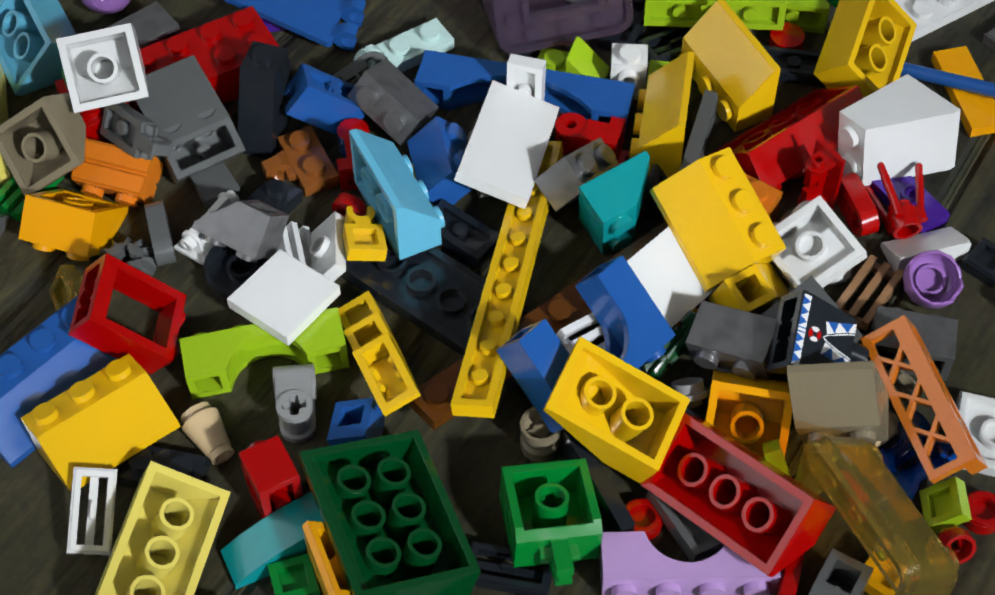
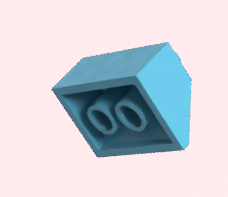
[0,0,76,96]
[349,129,445,260]

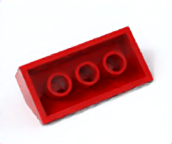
[708,85,863,190]
[640,413,837,577]

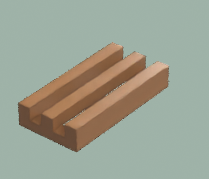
[836,254,904,332]

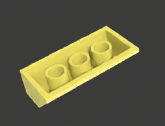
[95,461,231,595]

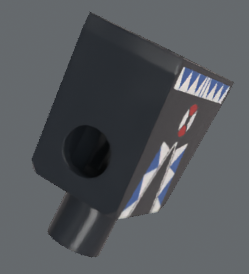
[766,290,869,375]

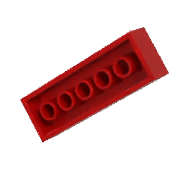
[54,6,279,145]

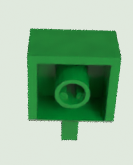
[499,458,603,586]

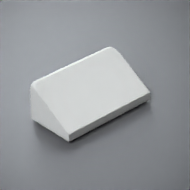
[880,226,971,272]

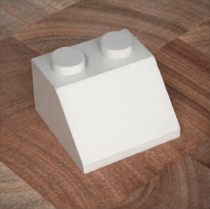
[56,23,149,113]

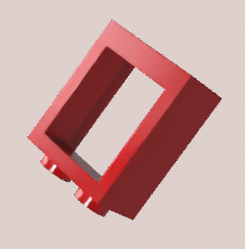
[68,253,187,375]

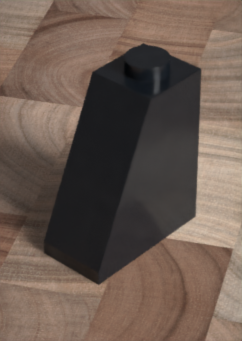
[238,41,293,159]

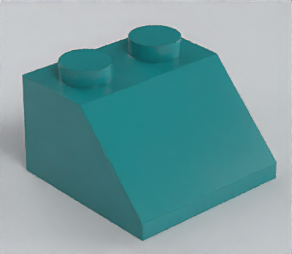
[579,151,650,254]

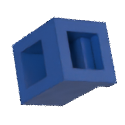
[327,397,385,446]

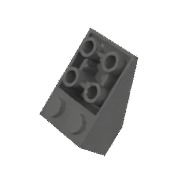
[134,55,245,184]

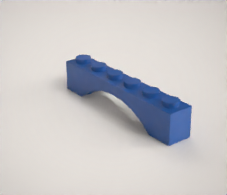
[415,50,635,139]

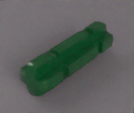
[642,311,697,380]

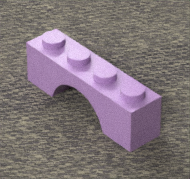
[599,531,781,595]

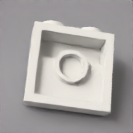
[770,195,867,290]

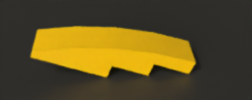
[338,290,421,417]

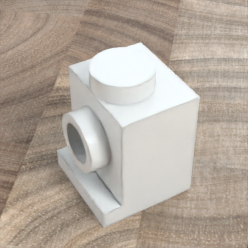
[610,43,648,100]

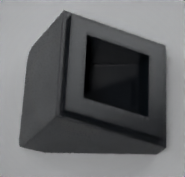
[643,164,668,220]

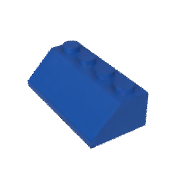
[0,295,117,468]

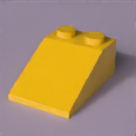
[543,336,690,484]

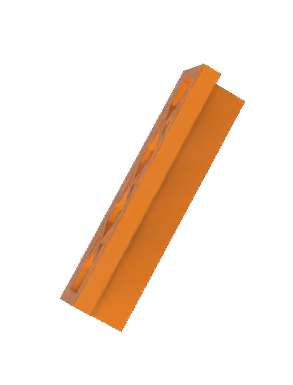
[860,315,988,484]

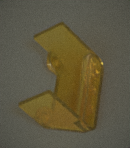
[795,436,960,595]

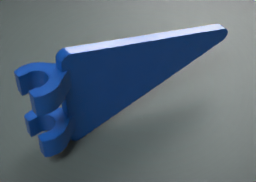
[223,0,366,52]

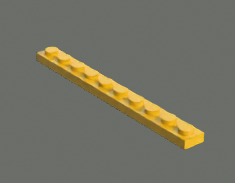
[450,141,563,418]

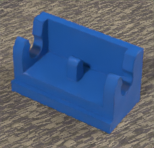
[284,63,366,135]

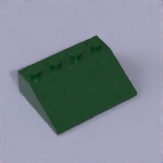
[298,430,481,595]

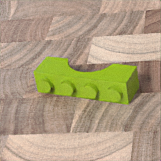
[179,307,350,400]

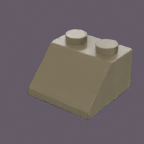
[0,93,86,196]
[787,361,889,448]

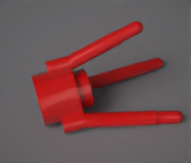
[864,162,928,239]

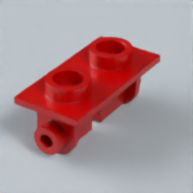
[797,139,846,210]

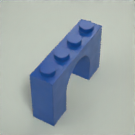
[496,255,676,433]

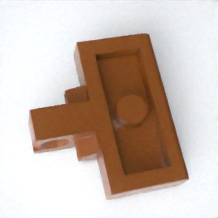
[261,125,339,197]

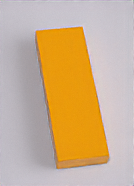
[931,46,995,137]

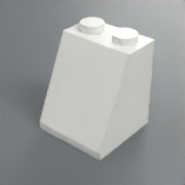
[838,74,961,186]

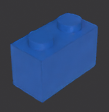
[407,116,473,205]

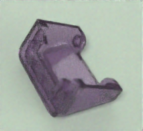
[482,0,633,54]

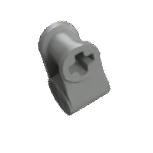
[273,363,317,443]

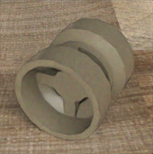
[520,407,561,462]

